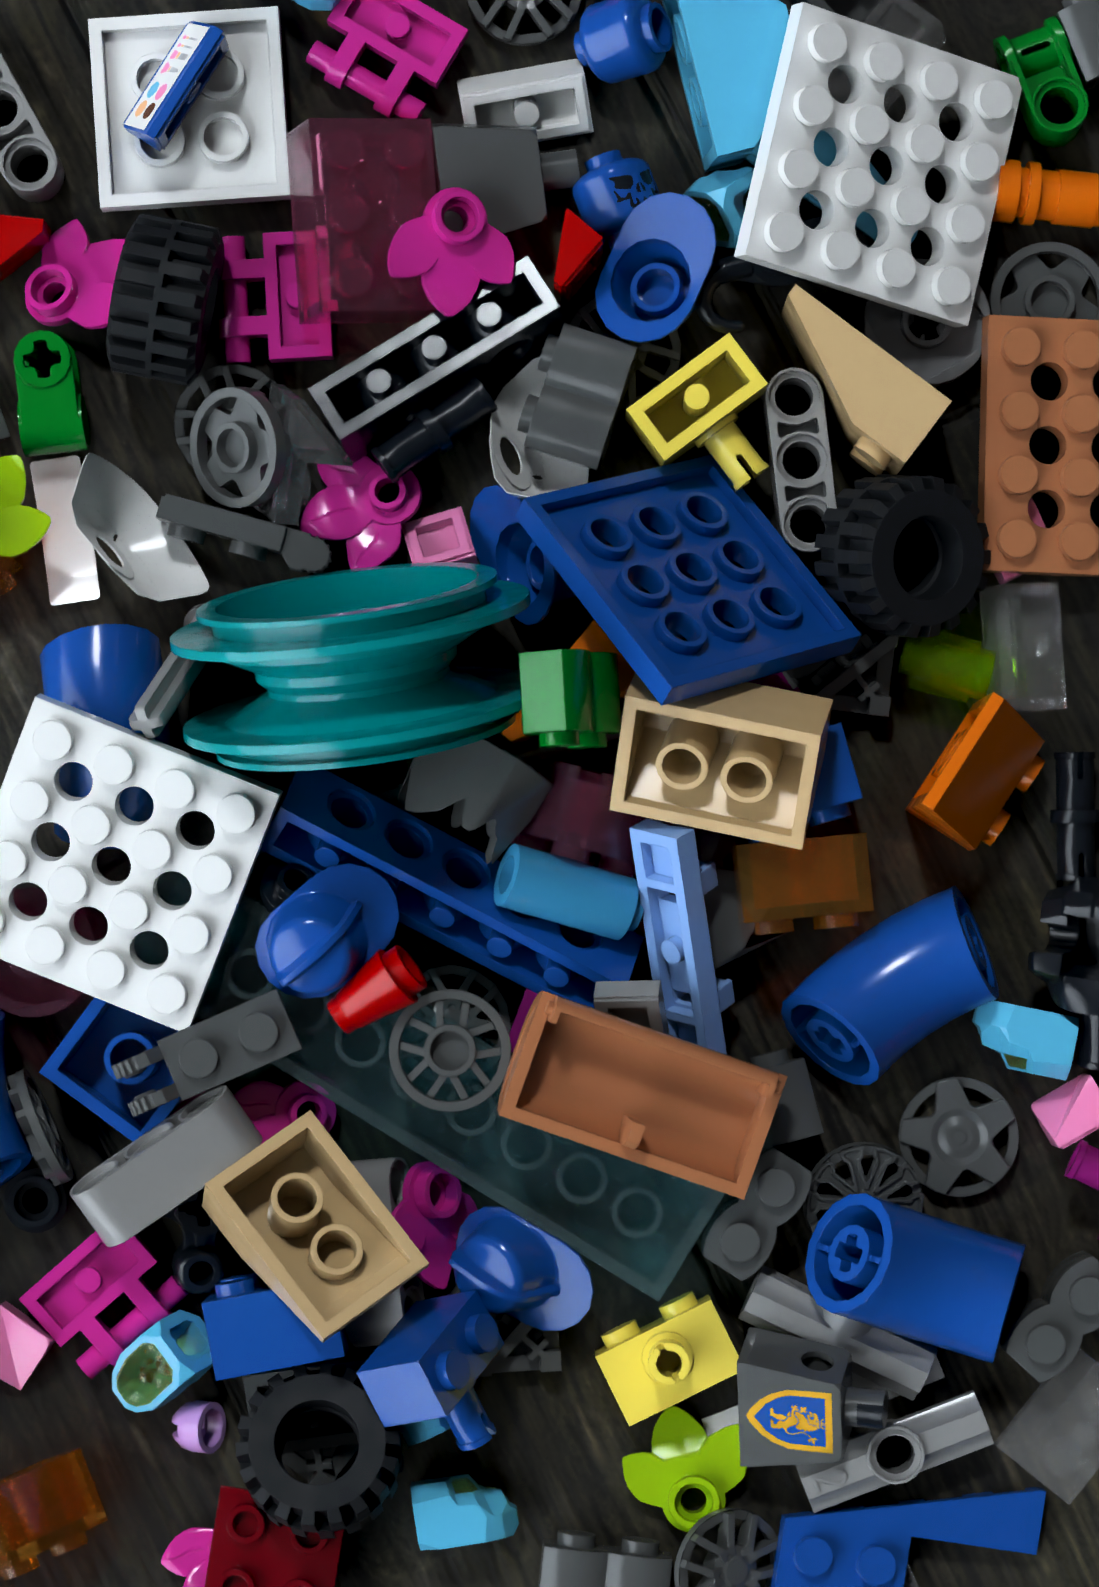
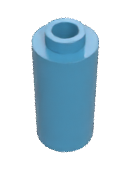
[494,843,644,940]

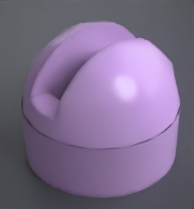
[172,1400,226,1454]

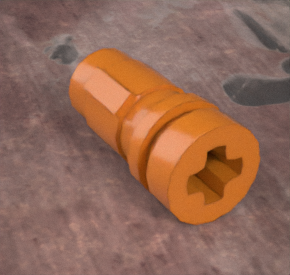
[992,159,1099,229]

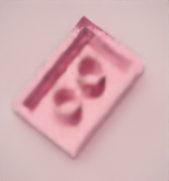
[286,118,437,324]

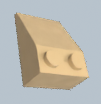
[781,284,952,476]
[202,1110,429,1343]

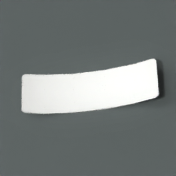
[30,455,100,606]

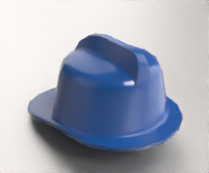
[595,192,717,343]
[470,485,576,625]
[255,863,399,999]
[449,1206,594,1331]

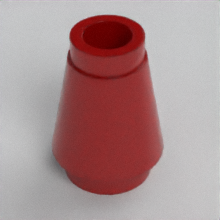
[327,945,427,1034]

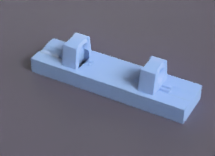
[629,819,735,1055]

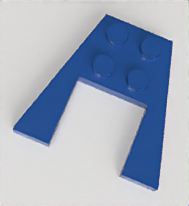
[770,1487,1046,1587]

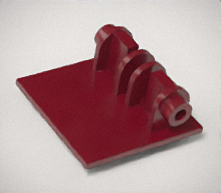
[205,1485,344,1587]

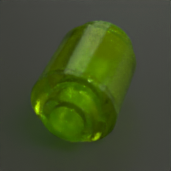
[898,631,996,703]

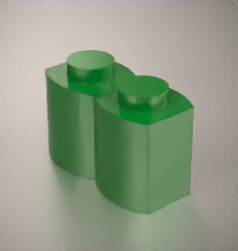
[518,649,621,749]

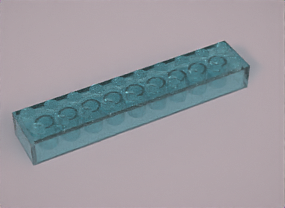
[134,871,725,1302]

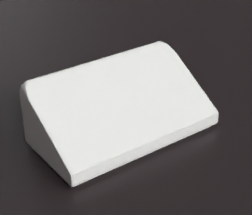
[457,59,594,142]

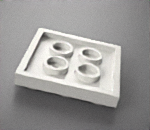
[88,6,292,212]

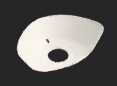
[489,357,589,499]
[71,453,210,602]

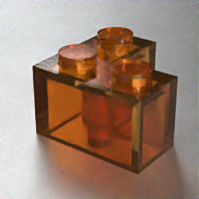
[731,833,874,935]
[0,1448,108,1580]

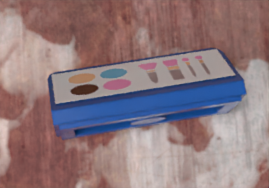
[123,21,229,151]

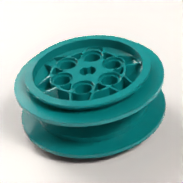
[170,562,531,772]

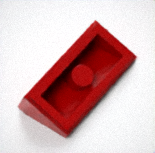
[554,209,604,307]

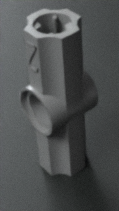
[738,1265,937,1401]
[795,1390,994,1513]

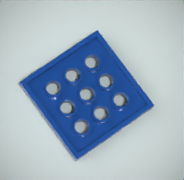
[514,455,862,706]

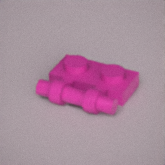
[305,0,469,126]
[217,229,334,365]
[19,1231,189,1379]

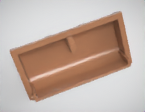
[497,990,788,1200]

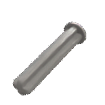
[128,604,207,738]

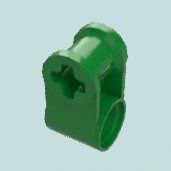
[993,16,1089,148]
[13,330,90,457]

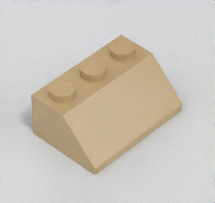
[609,672,834,850]

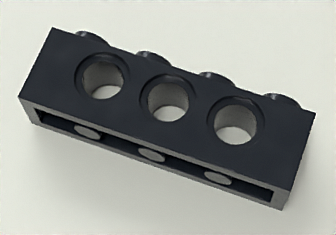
[308,255,565,464]

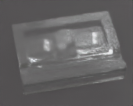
[994,1348,1099,1505]

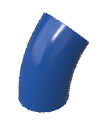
[40,624,171,849]
[781,886,999,1086]
[805,1193,1026,1363]

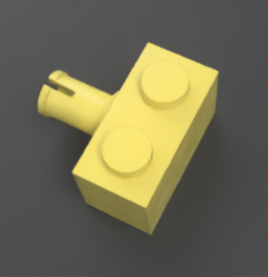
[625,332,769,491]
[594,1291,739,1427]

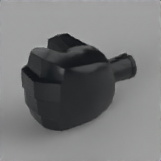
[1028,876,1099,1070]

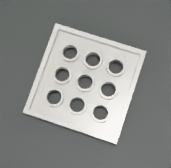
[734,2,1022,328]
[0,693,283,1031]

